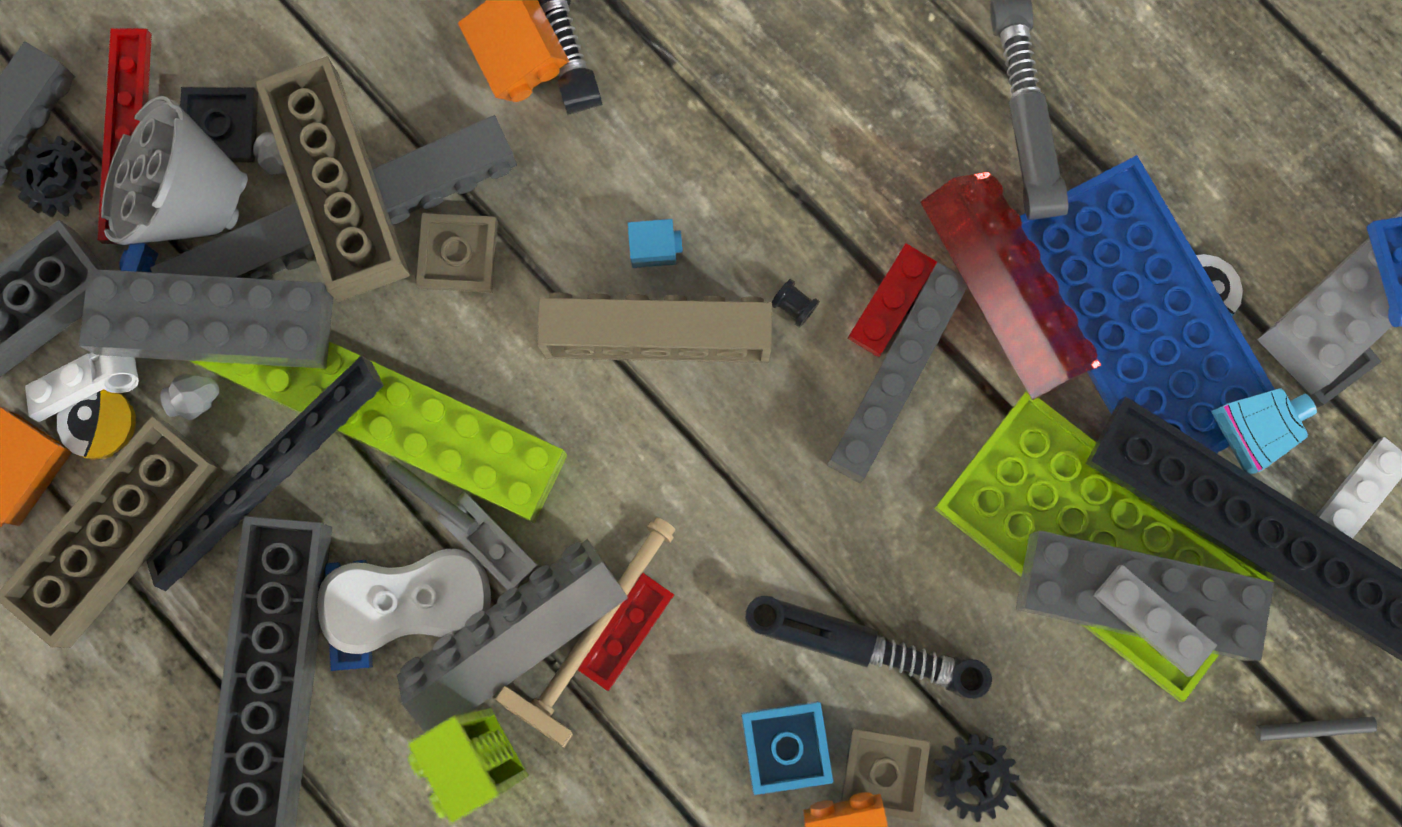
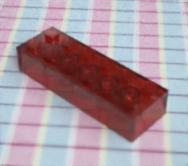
[920,172,1101,400]

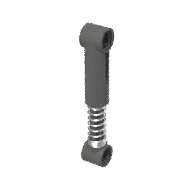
[990,0,1068,220]

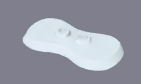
[317,549,491,654]

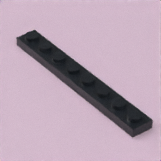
[146,355,384,591]

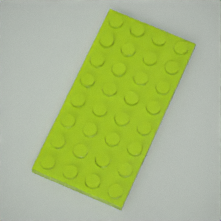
[934,390,1274,702]

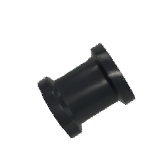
[771,279,820,328]

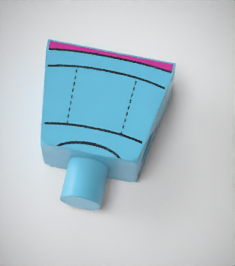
[1211,388,1317,475]

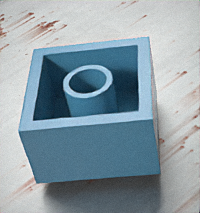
[741,701,833,795]

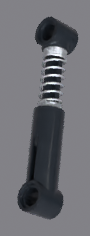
[538,0,602,115]
[745,596,992,699]

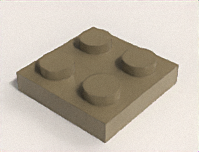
[416,213,498,293]
[841,728,930,821]

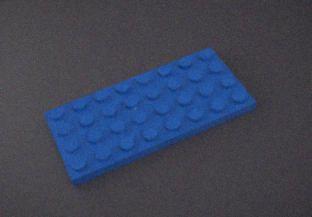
[1004,155,1275,453]

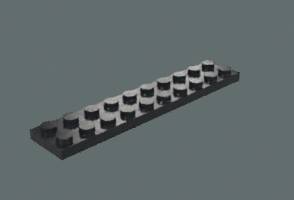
[1085,397,1402,661]

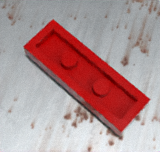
[847,243,937,357]
[577,573,675,691]

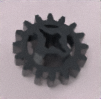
[12,136,98,218]
[931,734,1019,822]

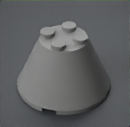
[101,96,248,245]

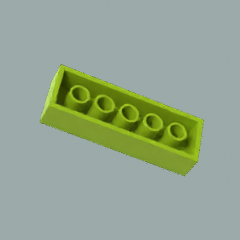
[407,708,529,824]

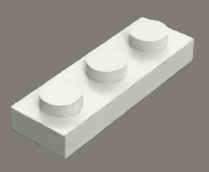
[1316,437,1402,538]

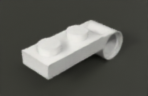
[25,353,139,422]

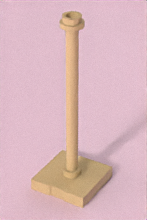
[496,517,675,748]

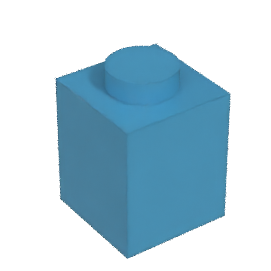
[628,219,683,268]

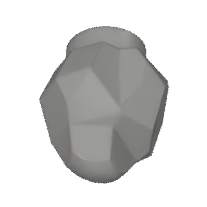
[253,132,286,175]
[160,373,219,420]

